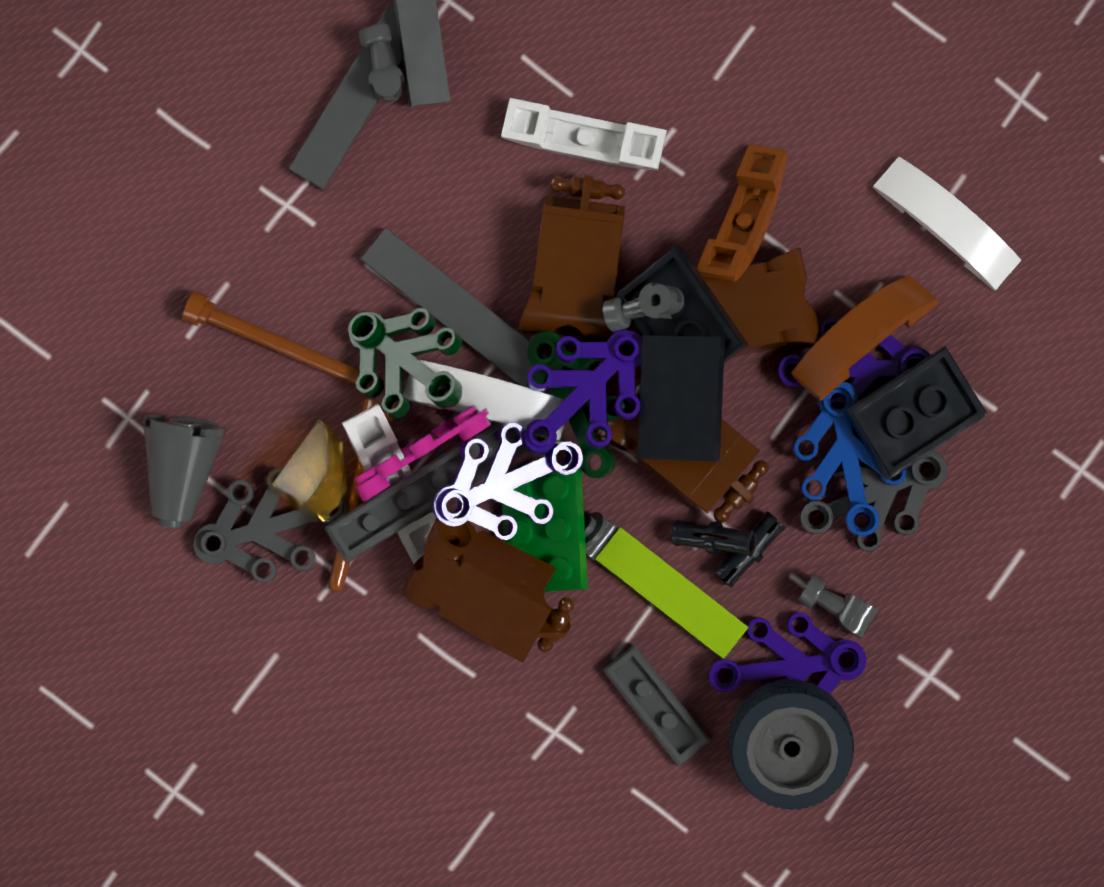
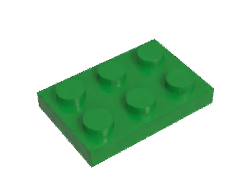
[502,467,588,593]

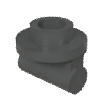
[584,512,619,561]

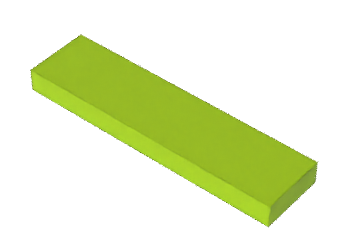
[595,527,749,659]

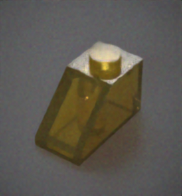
[272,420,347,522]

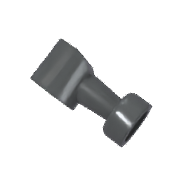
[358,24,404,103]
[603,283,684,332]
[797,573,878,639]

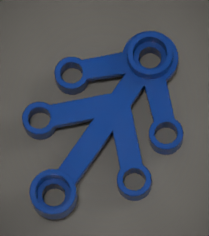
[793,382,906,537]

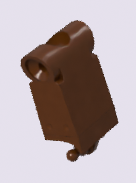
[518,173,625,342]
[703,247,821,358]
[593,375,769,523]
[403,511,575,663]

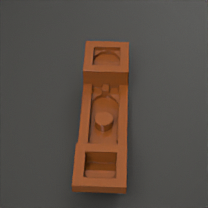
[696,144,788,282]
[792,276,938,401]

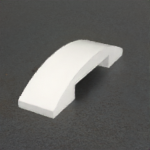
[501,98,667,171]
[872,157,1021,291]
[403,360,565,442]
[342,404,436,564]

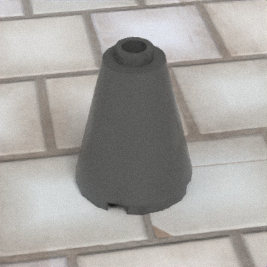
[143,414,226,528]

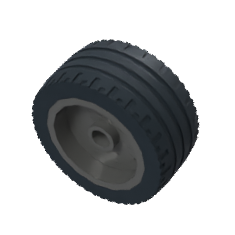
[729,679,854,810]

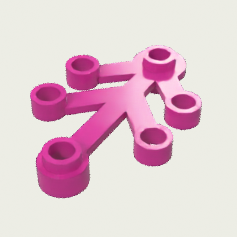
[354,405,491,502]

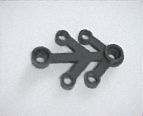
[799,451,947,552]
[194,468,347,583]

